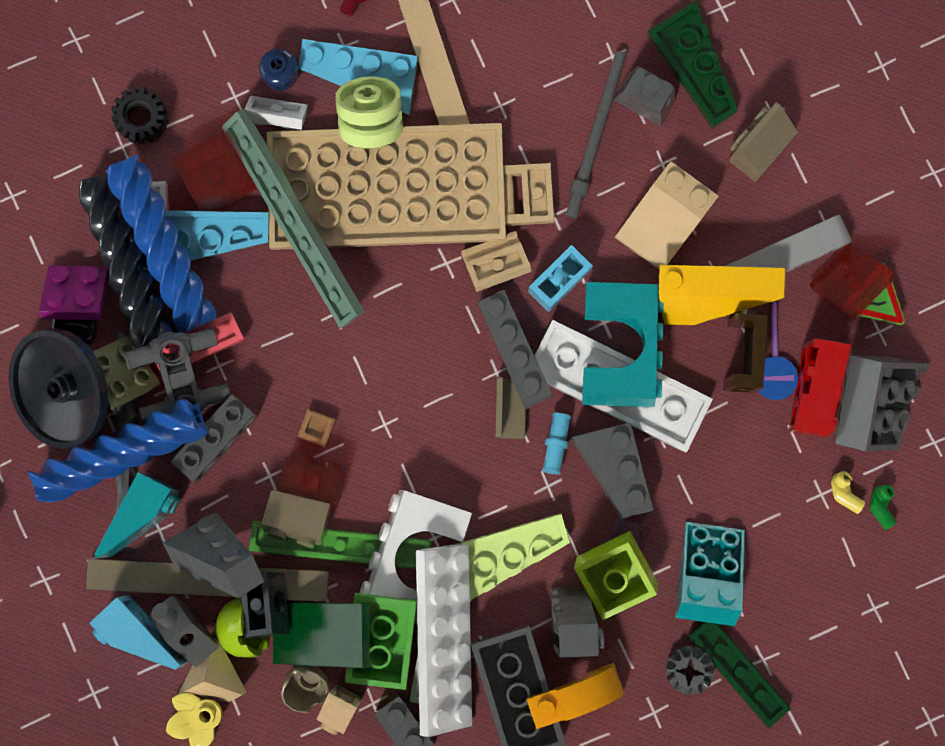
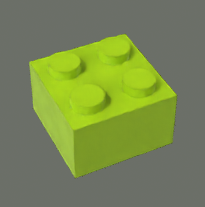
[574,531,658,620]

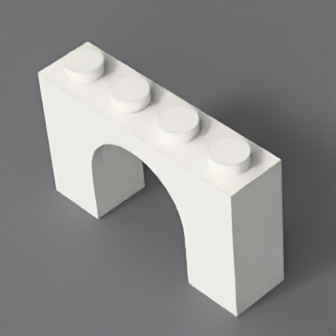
[360,489,472,624]

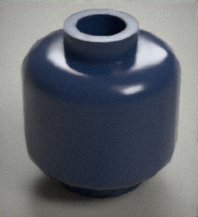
[259,48,299,91]

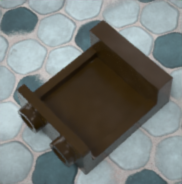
[723,309,768,393]

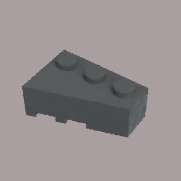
[570,423,653,518]
[163,512,265,598]

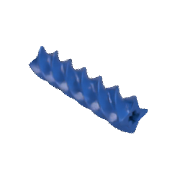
[105,154,217,333]
[27,399,208,503]

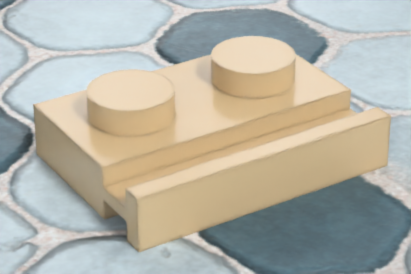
[461,231,532,292]

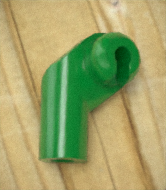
[870,484,897,530]

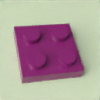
[39,265,109,320]

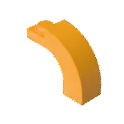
[526,663,624,729]

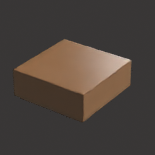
[297,409,336,447]

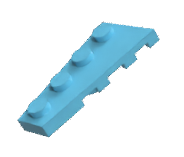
[298,39,418,115]
[164,211,269,261]

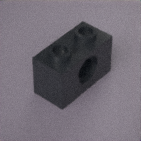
[241,572,290,638]

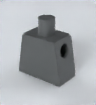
[613,67,675,127]
[150,596,219,667]

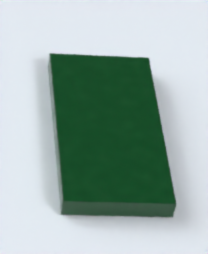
[273,603,370,668]

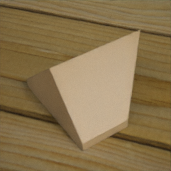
[178,639,247,702]

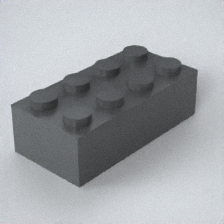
[471,625,566,746]

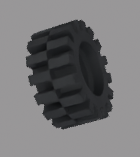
[111,87,168,144]

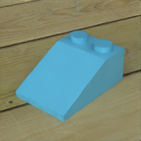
[90,595,189,670]

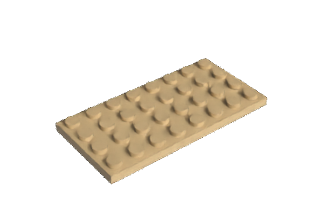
[267,123,506,250]

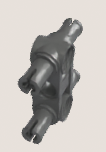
[123,328,231,424]

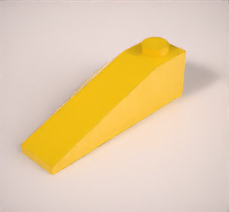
[659,265,786,325]

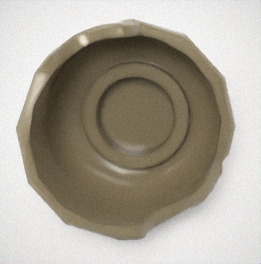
[281,665,330,713]

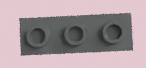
[170,394,259,483]

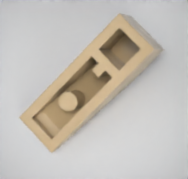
[317,684,363,735]

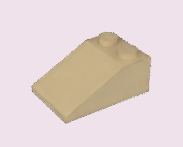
[615,161,718,271]

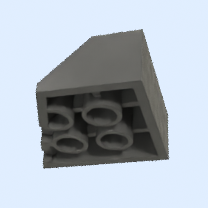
[835,355,930,452]

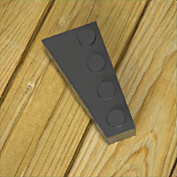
[551,587,604,657]

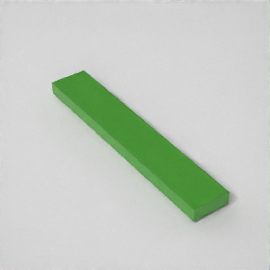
[249,521,431,569]

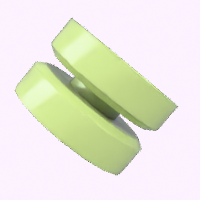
[336,76,403,148]

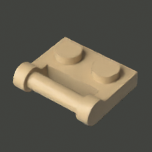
[503,163,554,227]

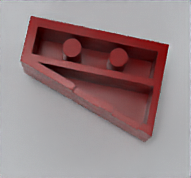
[788,338,851,438]

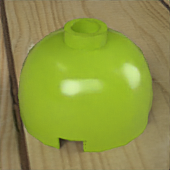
[214,597,270,658]

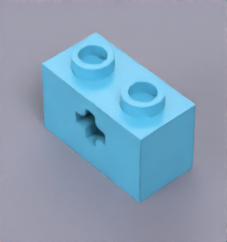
[528,245,593,312]

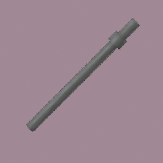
[566,51,627,218]

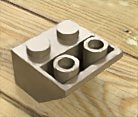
[728,102,798,182]

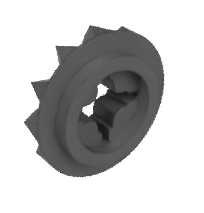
[666,646,714,696]

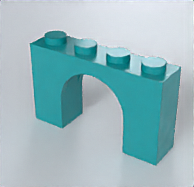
[582,282,663,407]

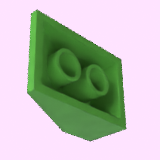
[345,593,417,690]

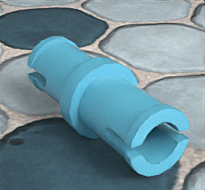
[542,413,571,475]

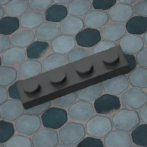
[477,290,553,409]

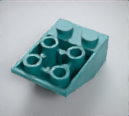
[675,522,745,626]

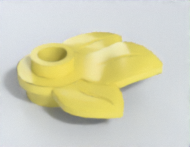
[166,693,223,746]

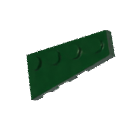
[647,0,738,129]

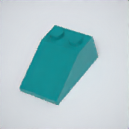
[94,472,181,558]

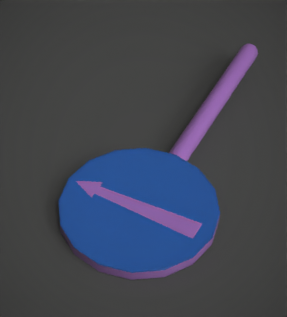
[758,301,798,401]

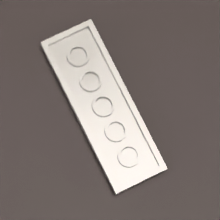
[535,320,713,453]
[416,544,472,737]

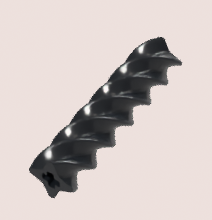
[79,173,173,348]

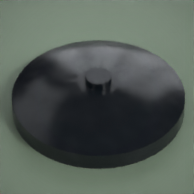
[8,328,108,449]

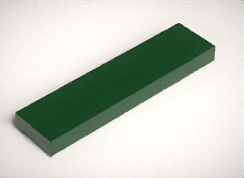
[688,622,791,729]

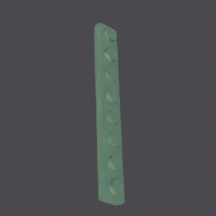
[222,109,365,329]

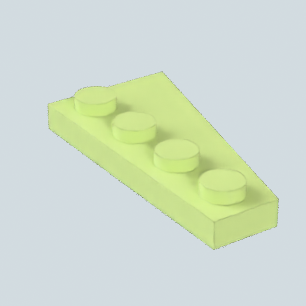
[454,513,570,602]

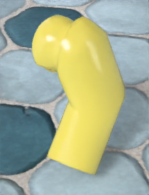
[831,471,865,514]

